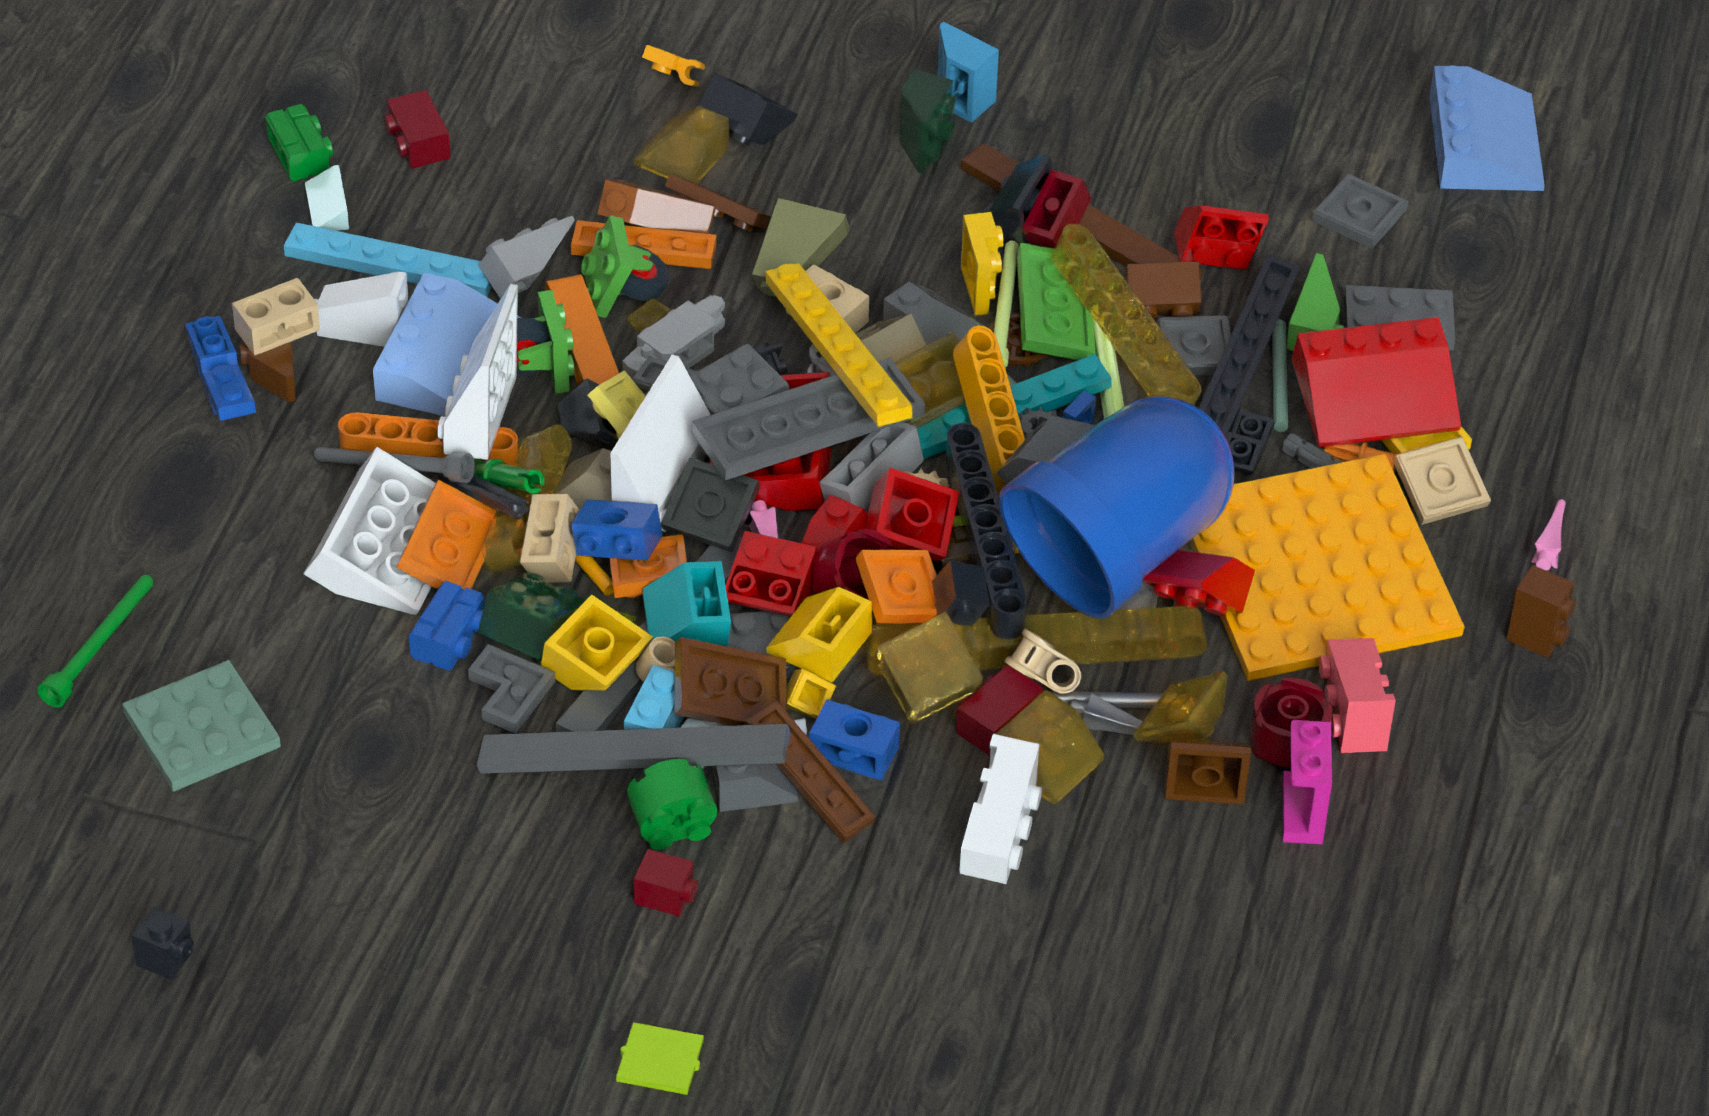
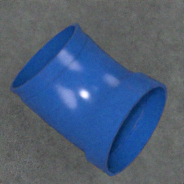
[999,396,1234,619]

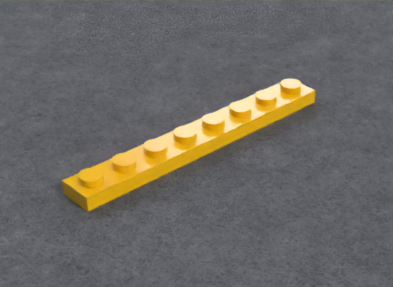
[765,263,913,427]

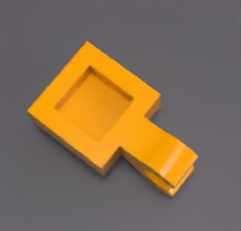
[642,45,706,87]

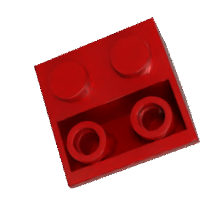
[1174,205,1269,270]
[725,531,818,617]
[1142,550,1255,616]

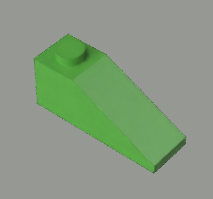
[1286,253,1344,351]

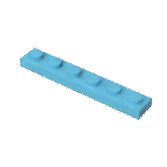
[284,222,492,297]

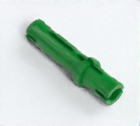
[474,458,545,494]

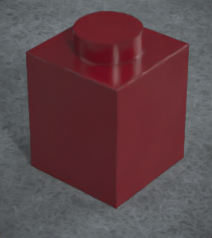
[634,849,698,917]

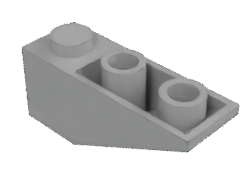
[478,216,575,299]

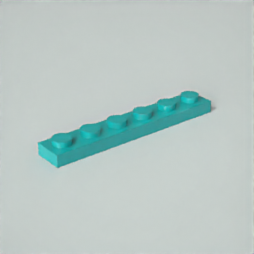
[910,354,1112,459]

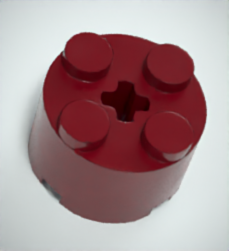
[811,529,894,600]
[1250,678,1332,768]

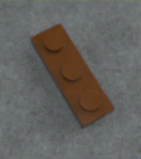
[665,173,772,232]

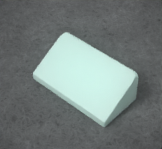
[305,165,349,231]

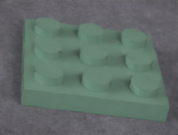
[122,660,281,792]

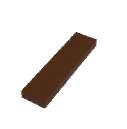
[745,700,876,844]

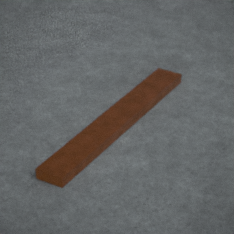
[961,143,1202,279]

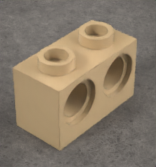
[232,278,320,356]
[520,494,580,583]

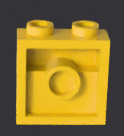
[961,212,1003,316]

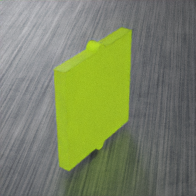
[616,1022,704,1095]

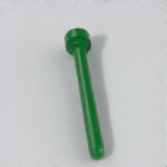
[37,575,153,708]

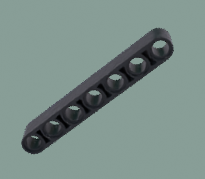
[946,423,1027,639]

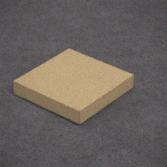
[1393,437,1491,525]

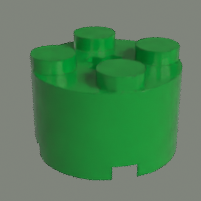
[627,759,717,850]

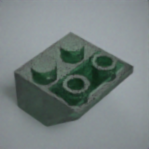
[899,69,956,174]
[478,573,586,660]

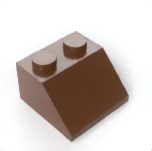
[1165,738,1251,804]

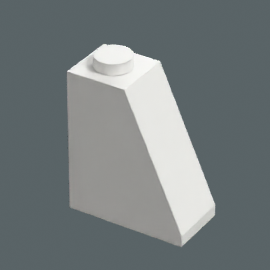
[314,272,408,347]

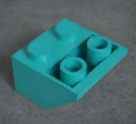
[642,561,731,647]

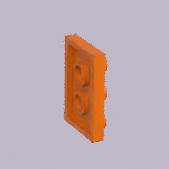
[396,480,505,590]

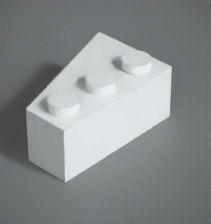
[960,734,1042,884]

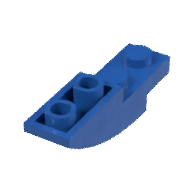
[185,316,256,421]

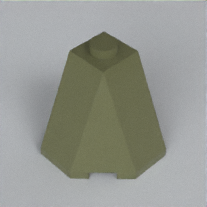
[752,198,850,296]

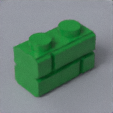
[265,104,333,182]

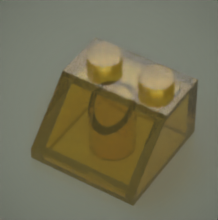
[996,690,1104,805]

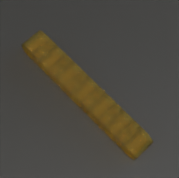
[1052,224,1202,406]

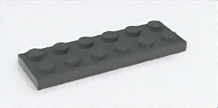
[692,357,925,480]

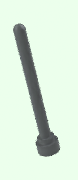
[314,447,475,483]

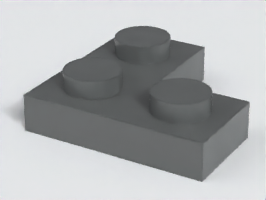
[468,644,555,734]

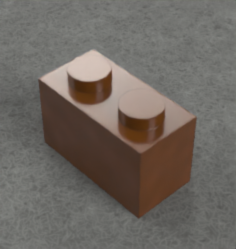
[1125,262,1201,320]
[1507,565,1576,658]

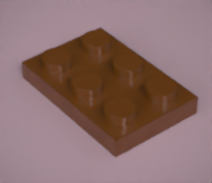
[675,637,787,726]

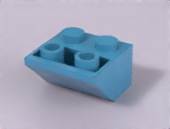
[937,22,999,123]

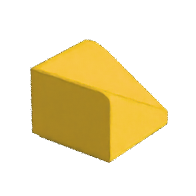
[786,669,836,719]

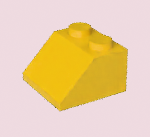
[541,595,653,691]

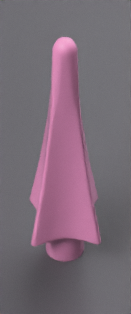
[1531,499,1566,571]
[749,500,778,538]

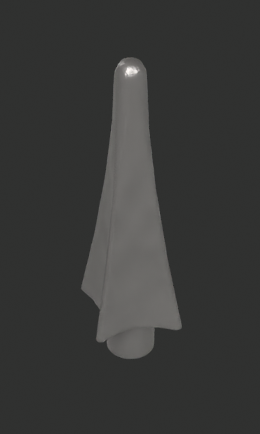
[1069,693,1173,742]

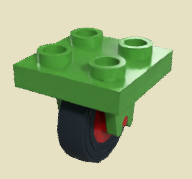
[581,216,669,318]
[517,290,575,394]

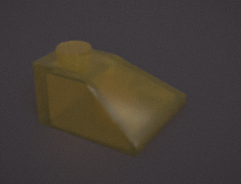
[633,106,729,183]
[1133,671,1228,744]

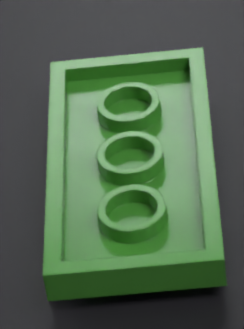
[1017,243,1096,360]

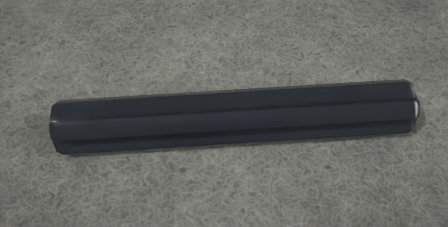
[434,472,530,519]

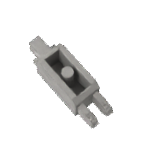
[623,295,725,378]

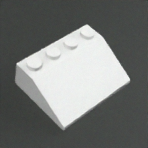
[438,284,518,460]
[610,355,711,532]
[304,447,436,615]

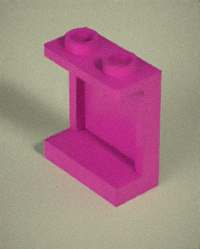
[1282,720,1332,844]

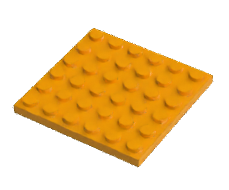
[1189,454,1465,681]

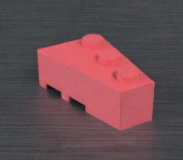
[1319,638,1396,753]

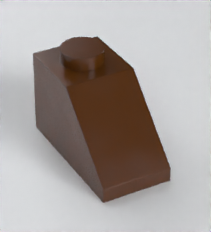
[240,341,296,402]

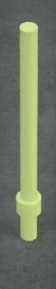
[994,241,1019,368]

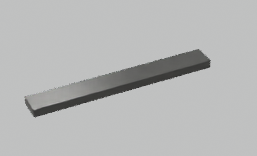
[556,537,742,732]
[477,724,791,774]

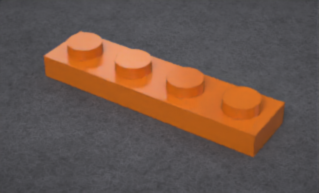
[571,220,717,269]

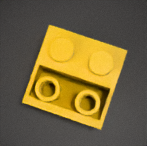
[766,587,872,683]

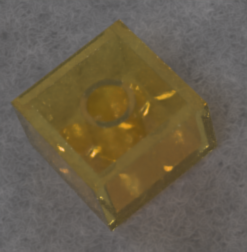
[874,612,983,725]

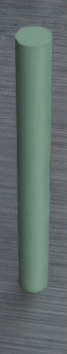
[1272,319,1288,432]

